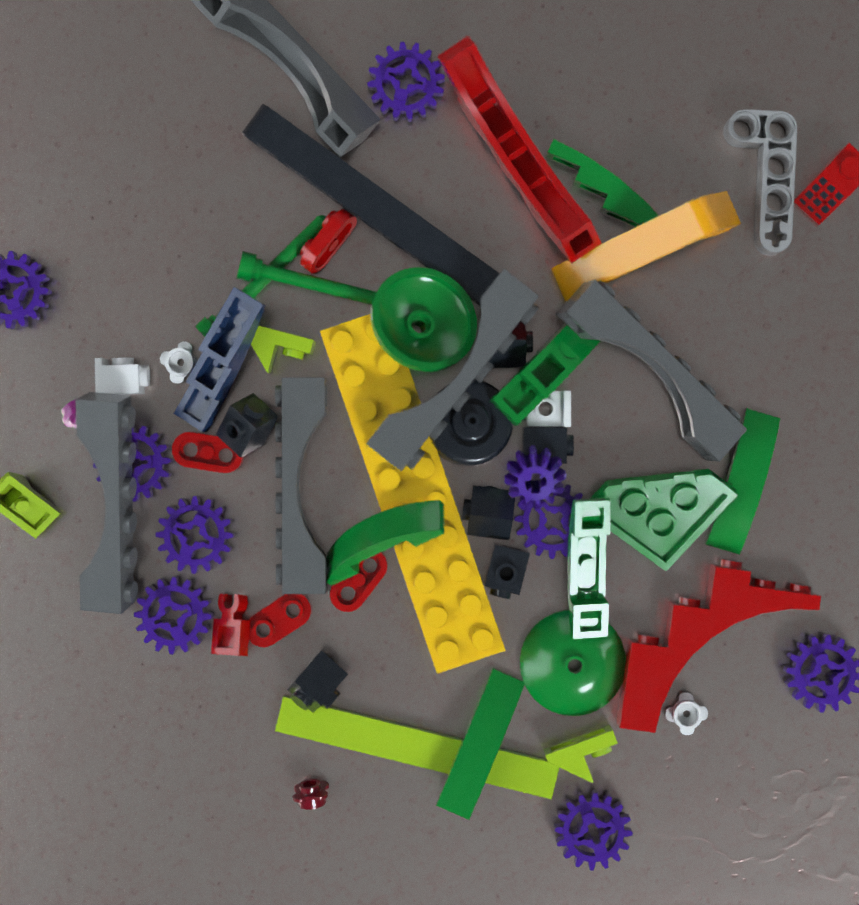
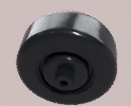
[430,379,513,466]

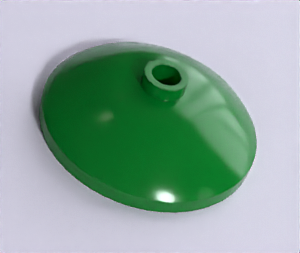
[370,267,477,372]
[520,609,626,716]

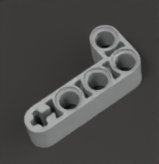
[723,109,797,256]

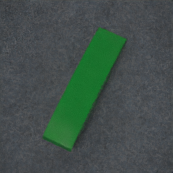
[546,139,659,227]
[436,668,525,820]

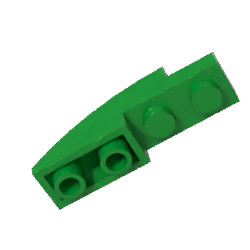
[490,323,600,426]

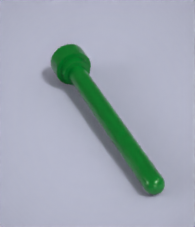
[195,215,326,337]
[236,251,376,305]

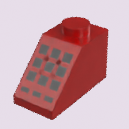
[794,143,859,226]

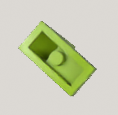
[251,325,316,374]
[0,472,60,539]
[543,725,618,783]

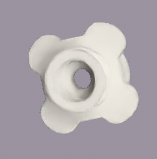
[160,342,198,384]
[665,692,708,735]

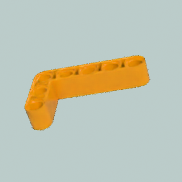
[551,191,741,302]

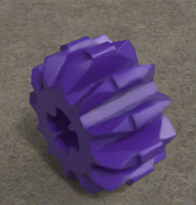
[504,445,567,509]

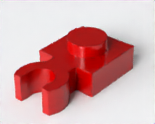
[211,594,250,656]

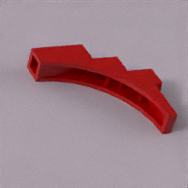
[437,35,602,264]
[616,559,821,733]

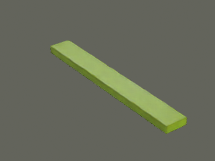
[275,695,559,800]

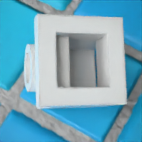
[95,358,150,394]
[524,391,571,427]

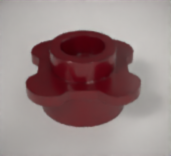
[292,779,329,810]

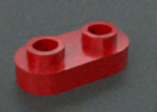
[300,208,357,274]
[172,432,244,473]
[330,552,388,612]
[249,594,312,647]

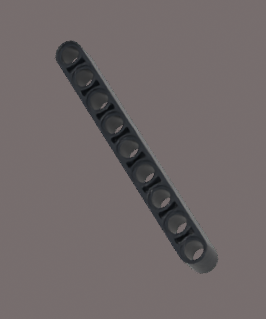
[242,104,500,307]

